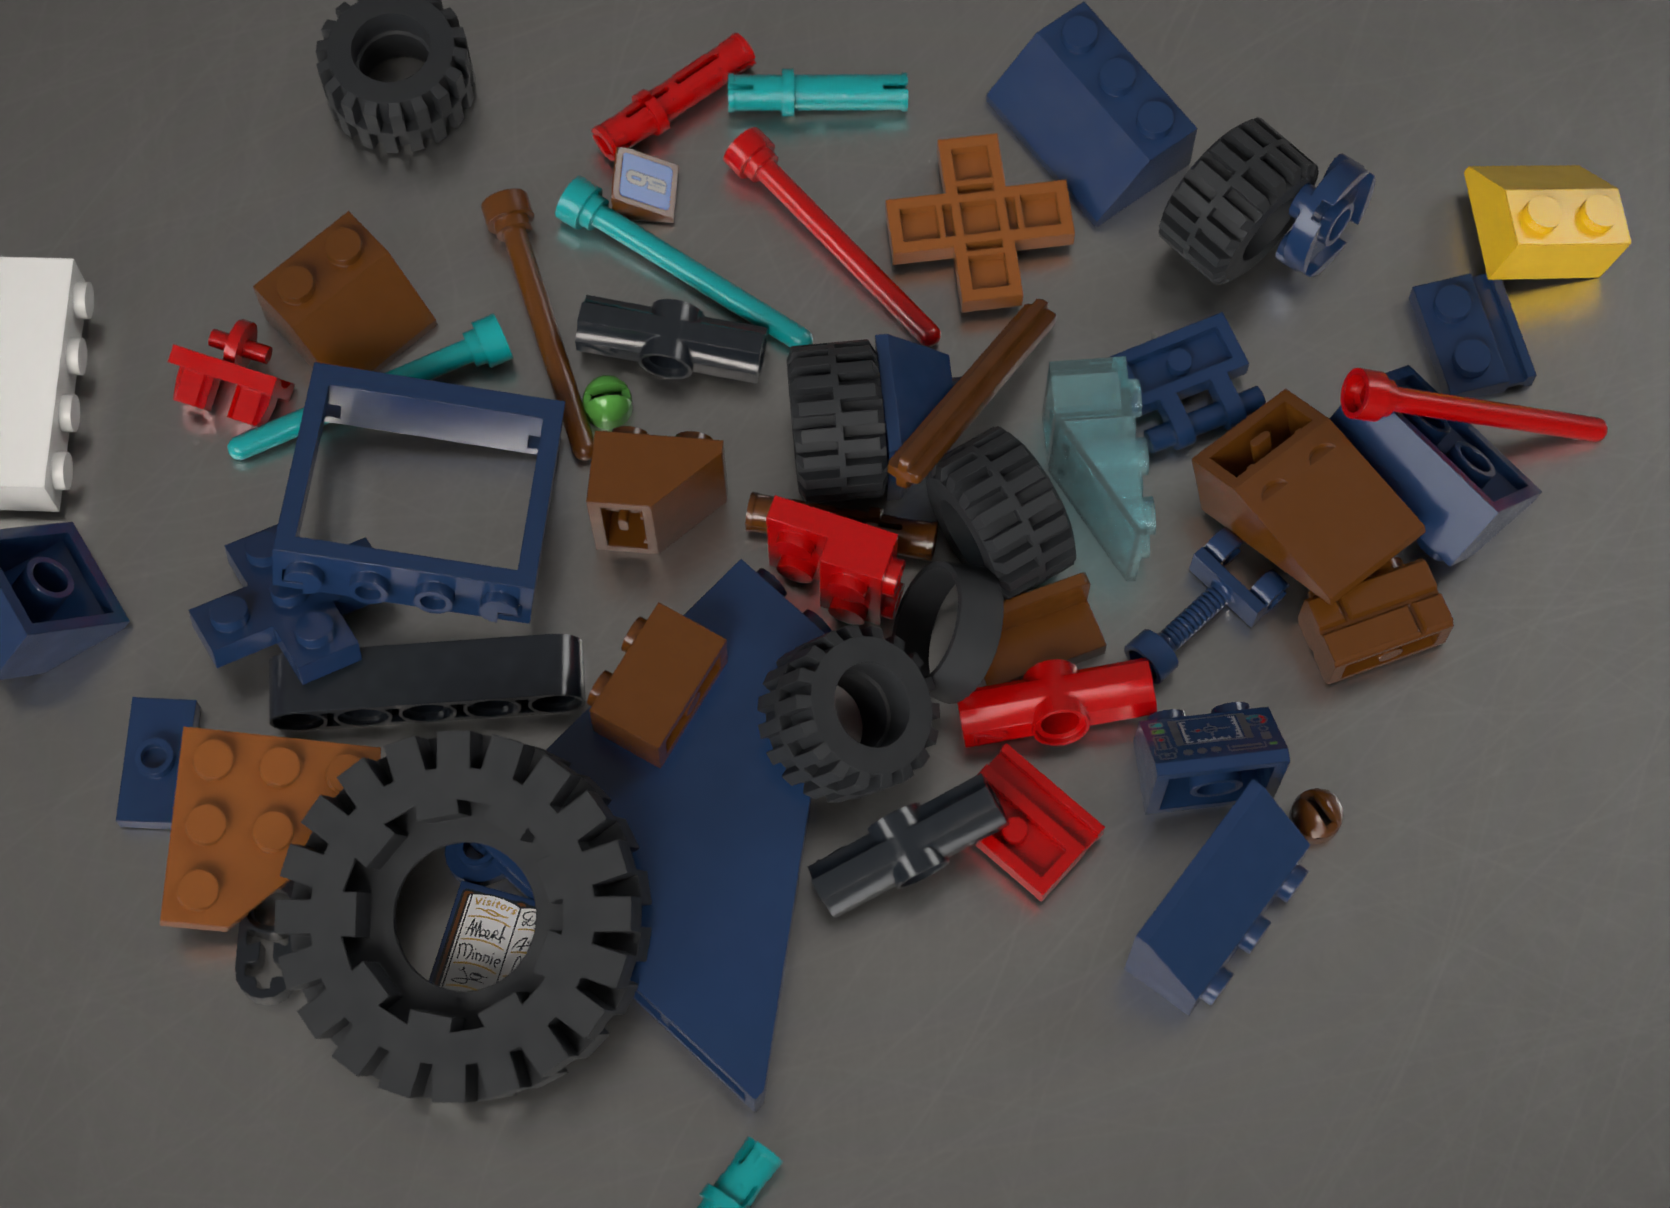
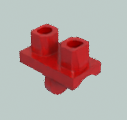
[168,319,295,427]

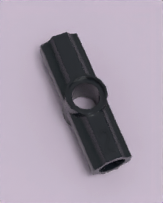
[575,295,768,383]
[807,773,1010,918]

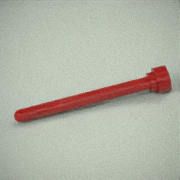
[723,127,941,347]
[1340,368,1608,442]

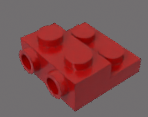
[766,495,906,626]

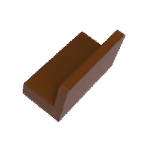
[981,572,1107,686]

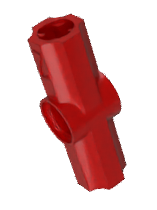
[957,658,1157,748]

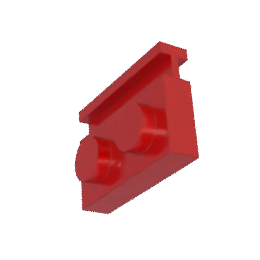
[975,743,1105,902]

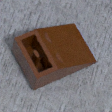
[1192,388,1426,605]

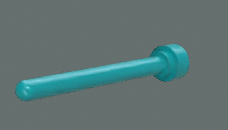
[555,176,813,348]
[228,313,513,460]

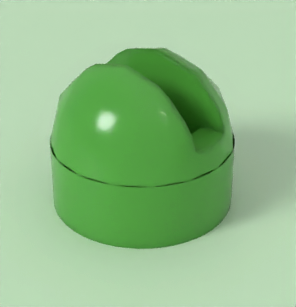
[582,375,633,430]

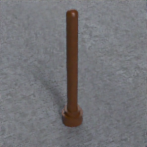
[481,188,594,461]

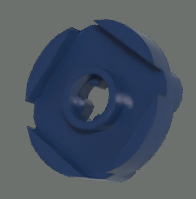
[1275,153,1376,277]

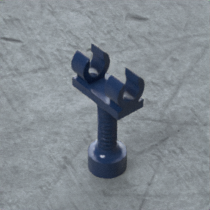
[1124,526,1290,685]

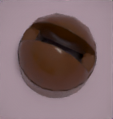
[1289,788,1344,844]

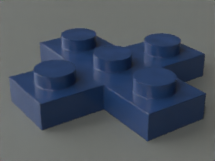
[188,524,373,685]

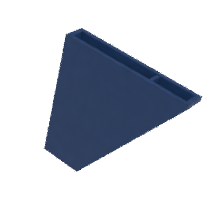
[471,559,832,1113]

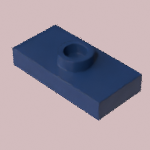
[116,697,201,829]

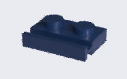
[1409,273,1537,398]

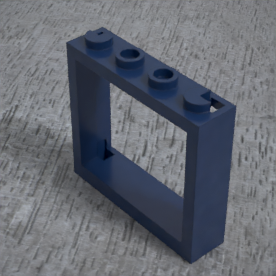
[272,362,565,624]

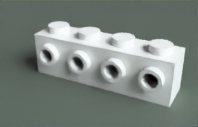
[0,257,94,512]

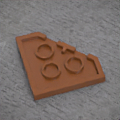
[159,726,381,932]

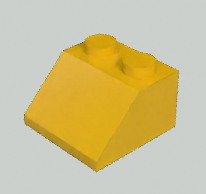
[1464,165,1632,280]

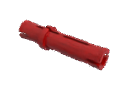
[591,32,756,161]

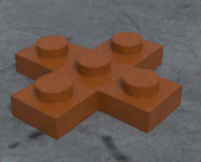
[885,133,1075,313]

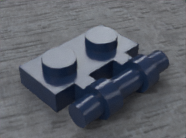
[1109,312,1266,453]

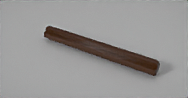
[887,299,1056,488]

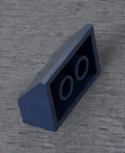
[986,1,1198,228]
[1329,365,1542,567]
[1124,779,1310,1016]

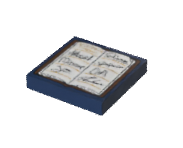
[428,880,536,991]

